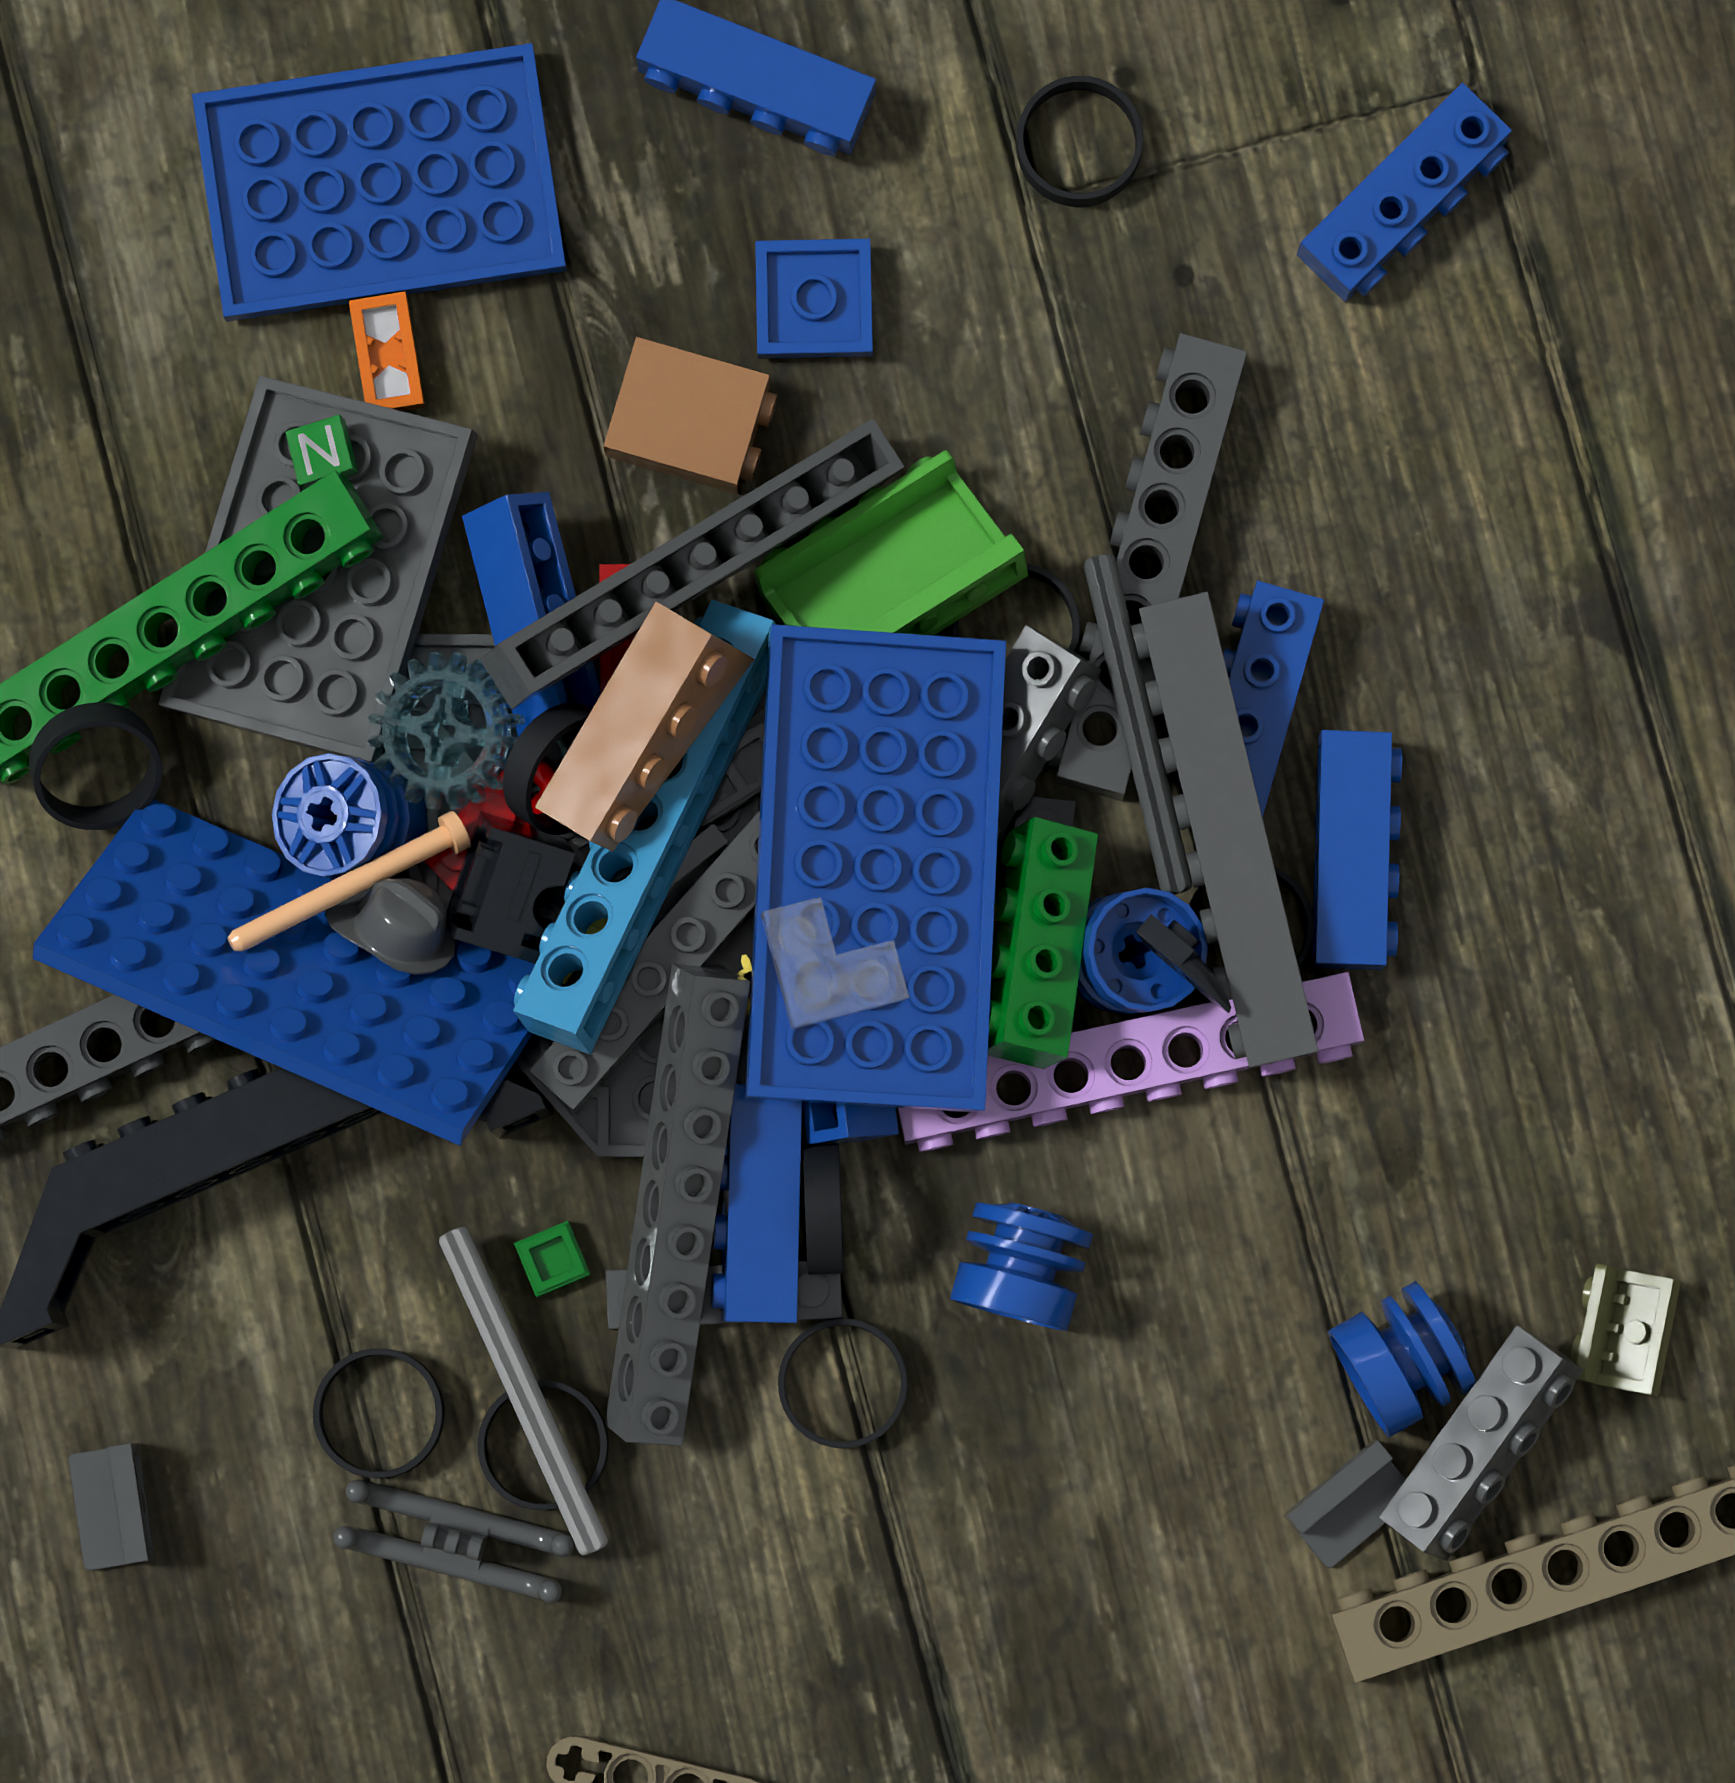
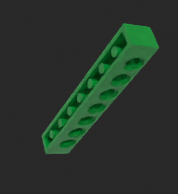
[0,470,384,785]

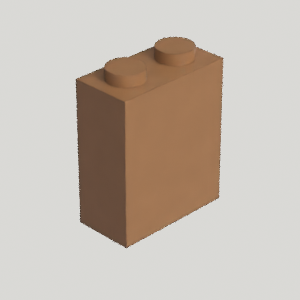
[603,337,778,495]

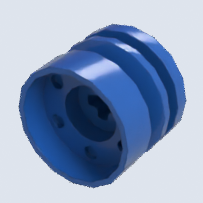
[272,753,427,879]
[1077,888,1208,1015]
[950,1202,1093,1332]
[1327,1281,1476,1437]

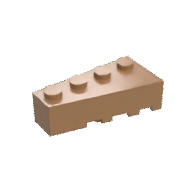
[535,602,754,852]

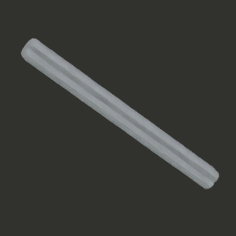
[439,1227,608,1555]

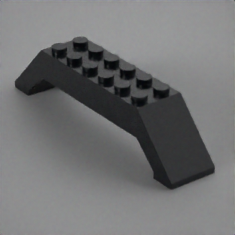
[0,1068,552,1349]

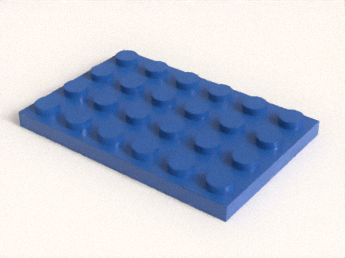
[192,43,567,322]

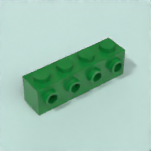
[988,817,1098,1069]

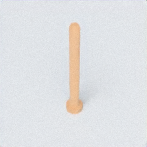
[227,811,471,952]

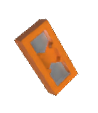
[349,291,426,411]

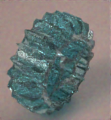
[367,652,525,810]

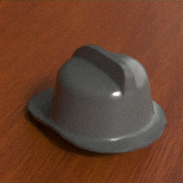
[325,878,456,975]

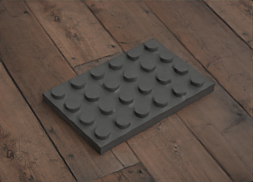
[158,376,478,763]

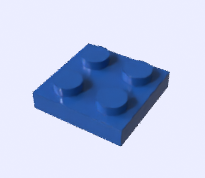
[755,238,873,359]

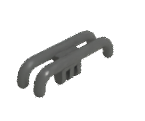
[333,1480,574,1603]

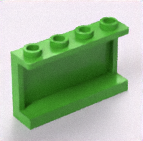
[754,450,1028,636]

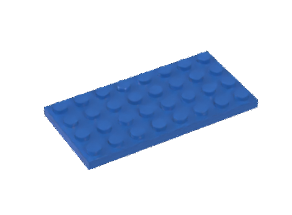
[745,624,1006,1113]
[33,799,563,1146]

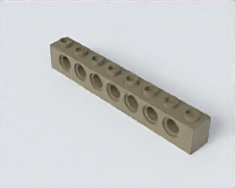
[1327,1464,1735,1683]

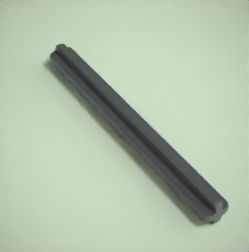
[1084,554,1192,895]

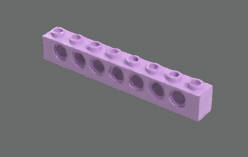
[897,972,1364,1152]

